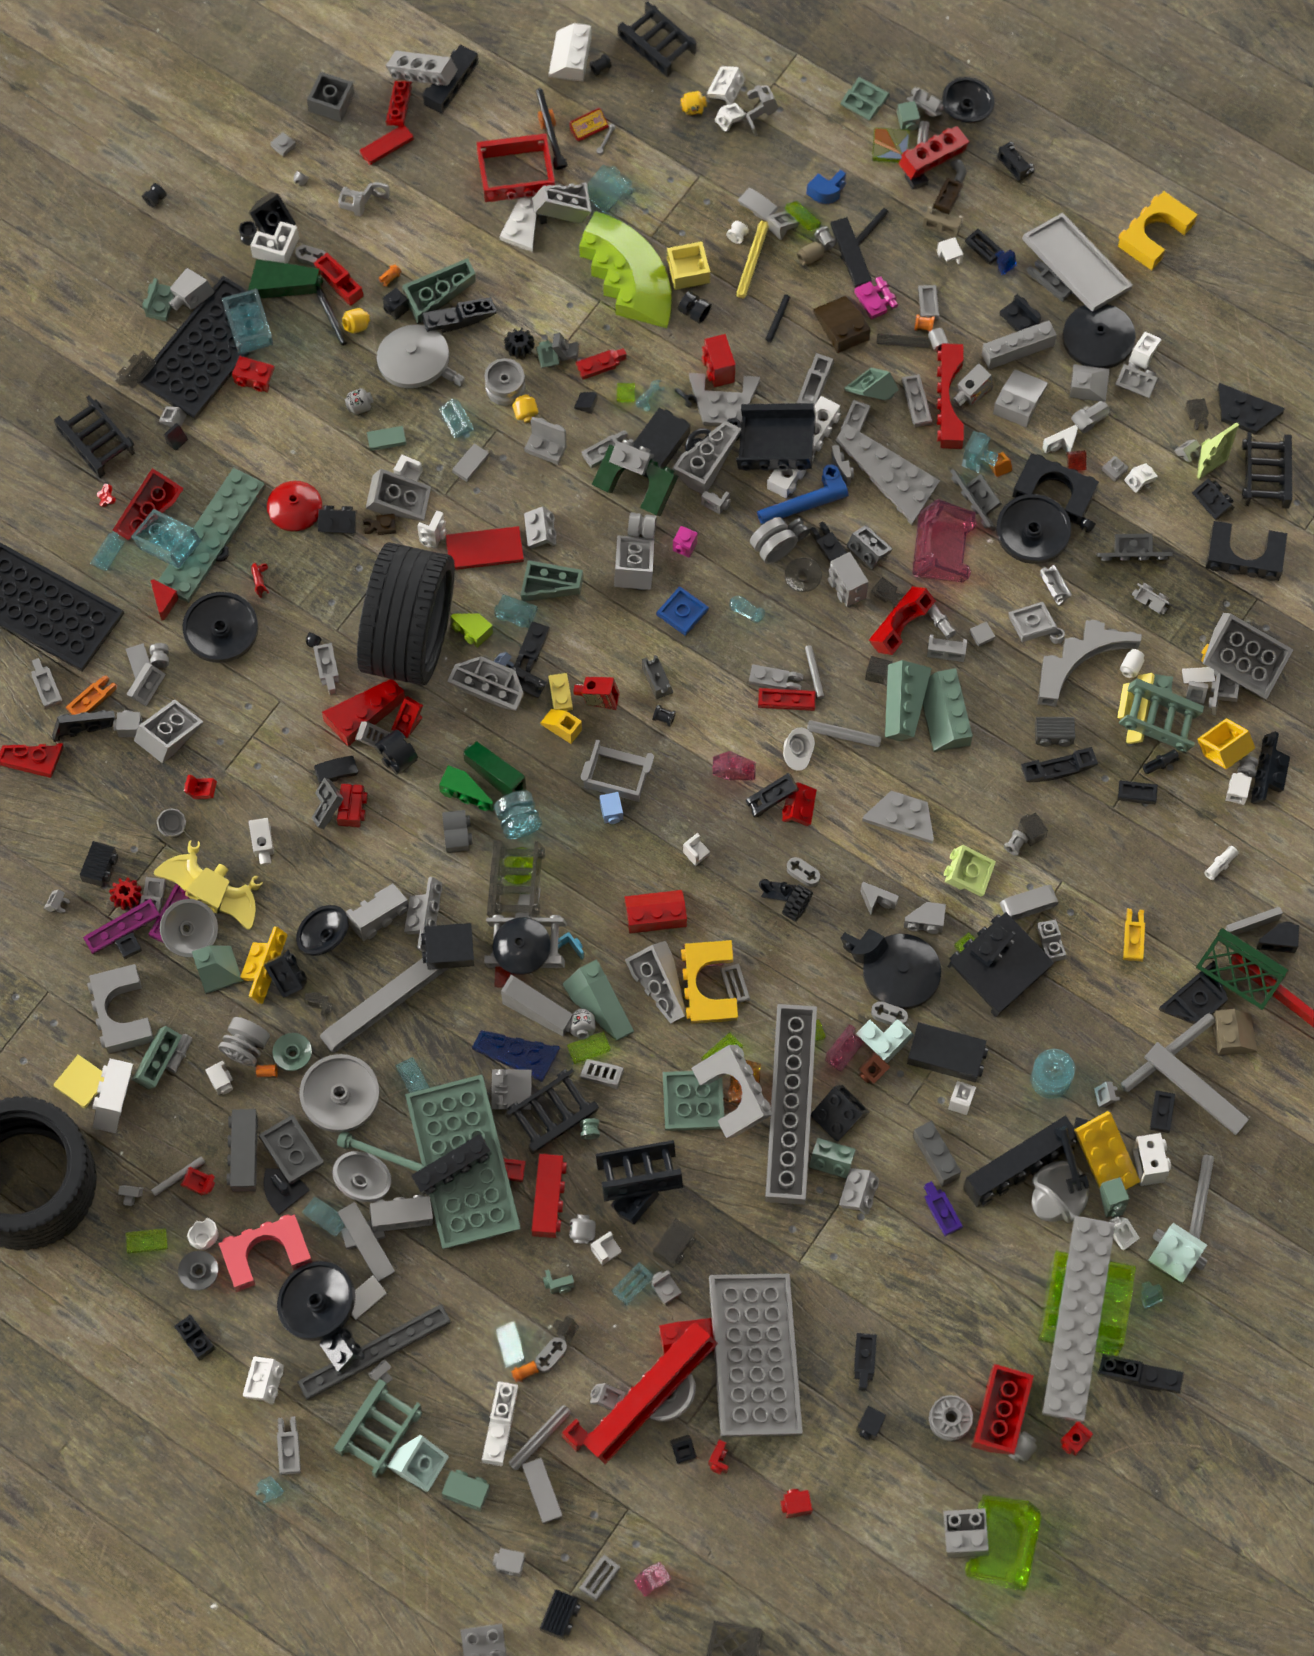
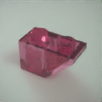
[713,751,756,781]

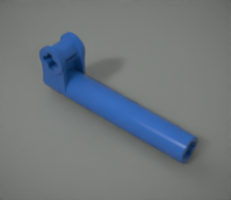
[757,464,849,525]

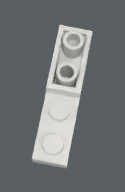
[482,1382,518,1466]

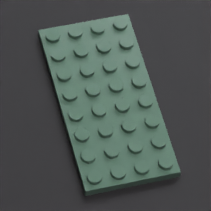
[405,1075,521,1250]

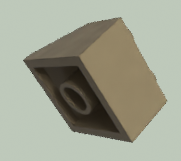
[1213,1009,1257,1055]

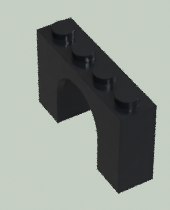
[1012,453,1099,525]
[1205,521,1288,581]

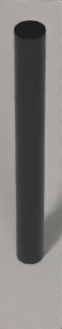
[840,208,889,261]
[316,286,348,346]

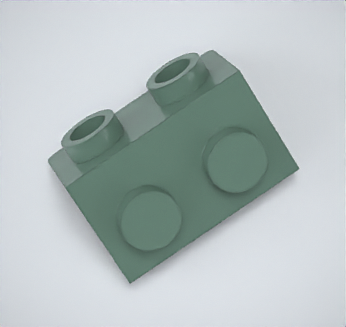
[809,1138,856,1178]

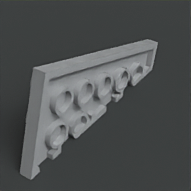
[836,424,940,526]

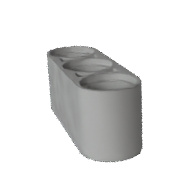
[1000,885,1059,920]

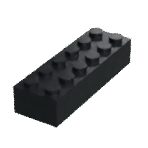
[963,1115,1078,1208]

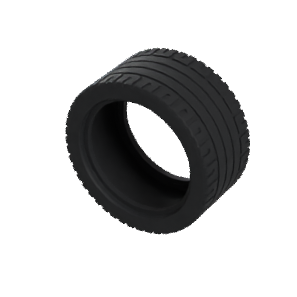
[357,542,455,686]
[0,1096,97,1250]

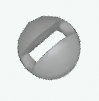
[294,171,309,186]
[1050,628,1065,644]

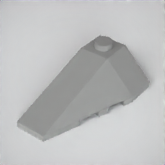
[625,941,686,1023]

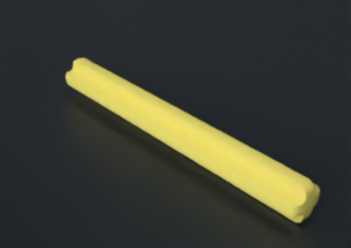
[736,221,768,299]

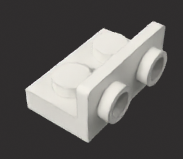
[707,66,745,105]
[243,1357,284,1404]

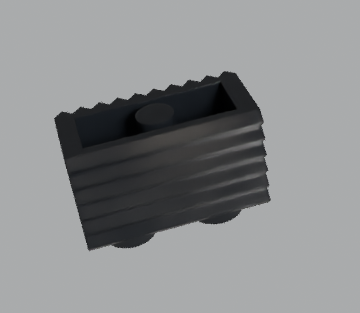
[80,841,118,887]
[539,1589,581,1640]

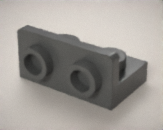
[846,525,892,569]

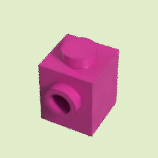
[673,526,698,558]

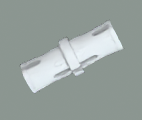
[1204,846,1239,880]

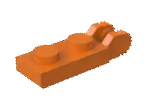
[66,675,117,715]

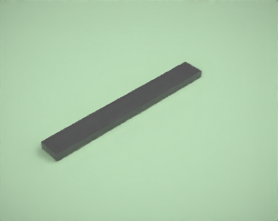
[297,1304,451,1400]

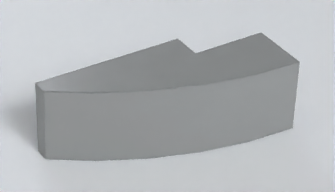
[797,353,834,405]

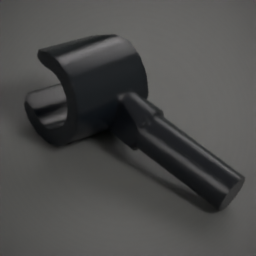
[675,388,697,407]

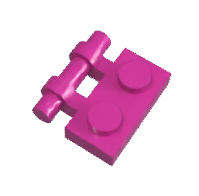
[854,276,898,320]

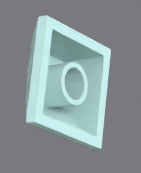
[387,1435,449,1492]

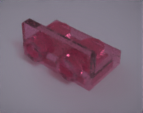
[825,1024,863,1072]

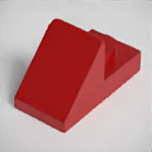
[391,696,423,739]

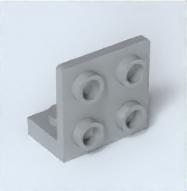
[524,417,567,465]

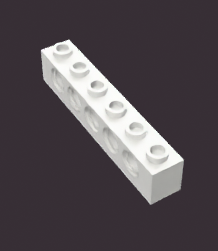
[767,396,841,498]

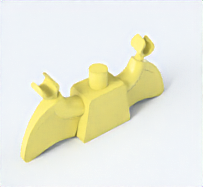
[154,840,263,930]

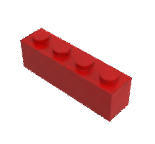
[532,1154,567,1238]

